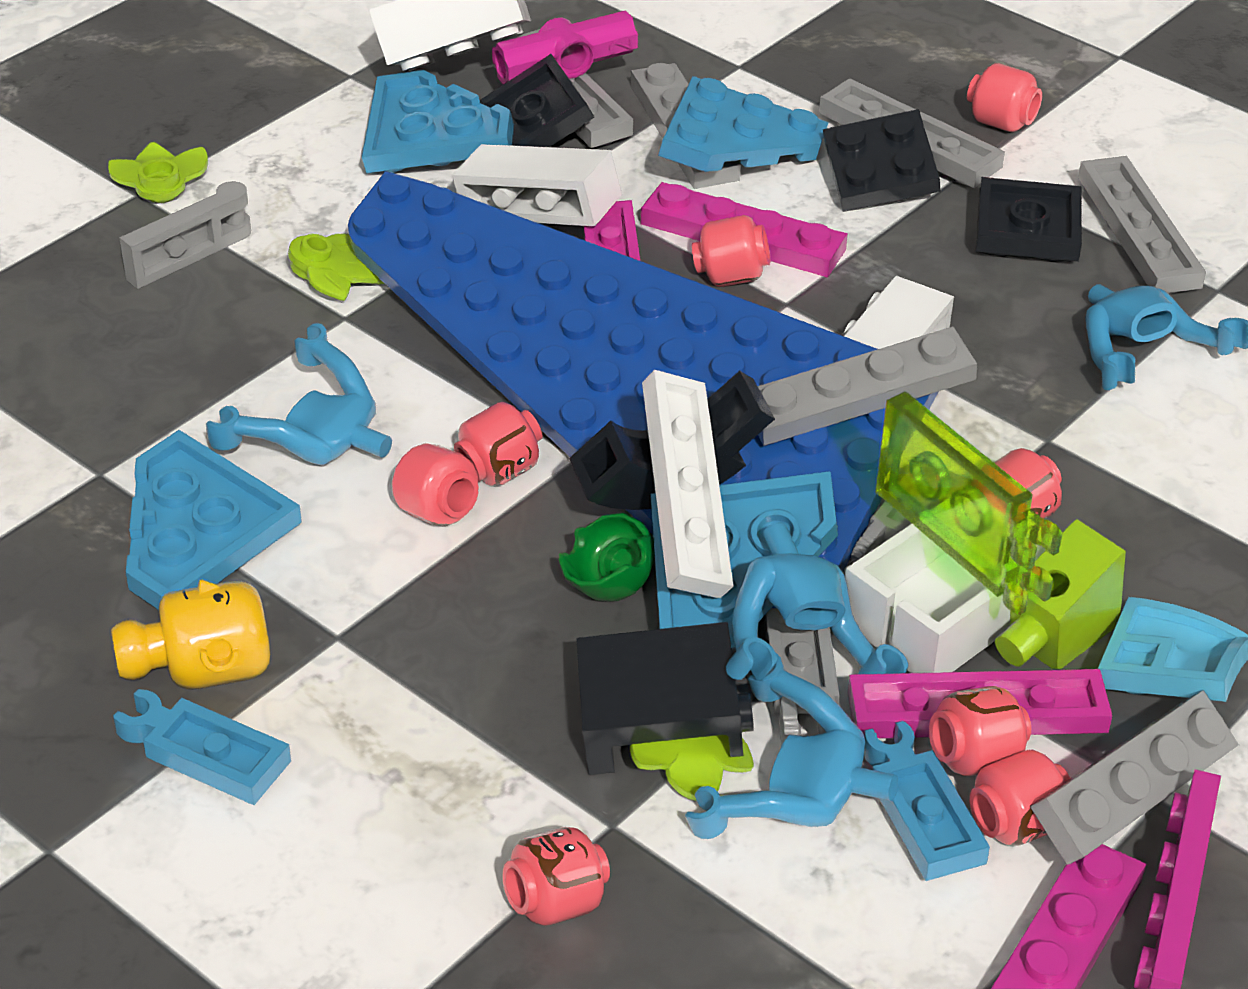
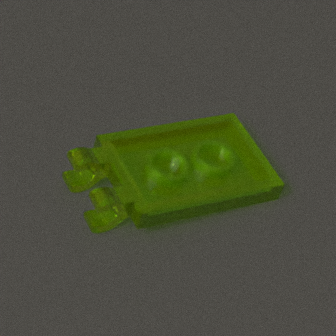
[876,391,1062,615]

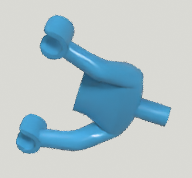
[1085,284,1248,390]
[205,323,392,465]
[726,522,909,681]
[685,653,898,839]

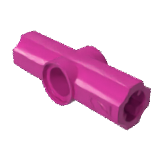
[492,10,638,84]

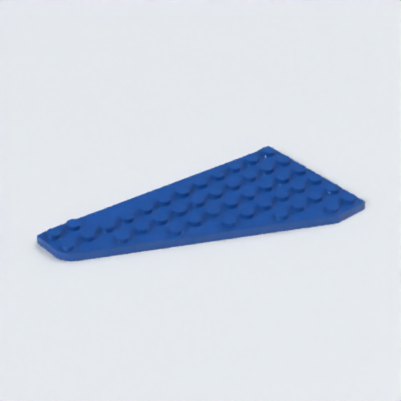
[348,171,939,608]

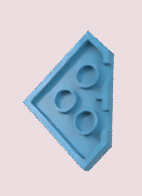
[362,70,514,173]
[658,76,829,172]
[126,430,302,610]
[651,471,838,647]

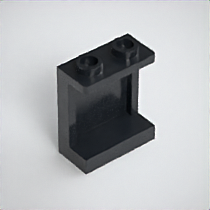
[576,622,754,775]

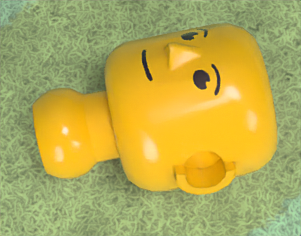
[111,579,270,689]

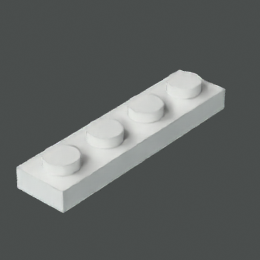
[642,370,733,598]

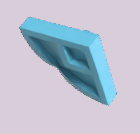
[1098,597,1248,702]

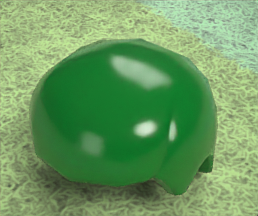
[558,513,655,602]

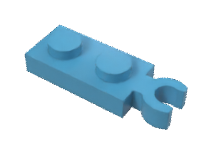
[113,689,291,805]
[864,721,990,881]

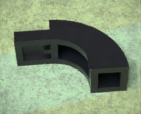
[569,370,775,510]

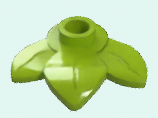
[108,142,208,203]
[288,234,385,301]
[630,735,754,802]

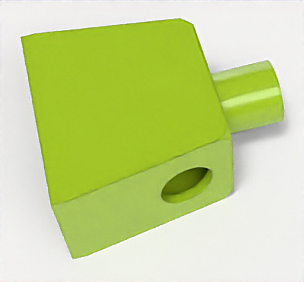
[995,519,1126,669]

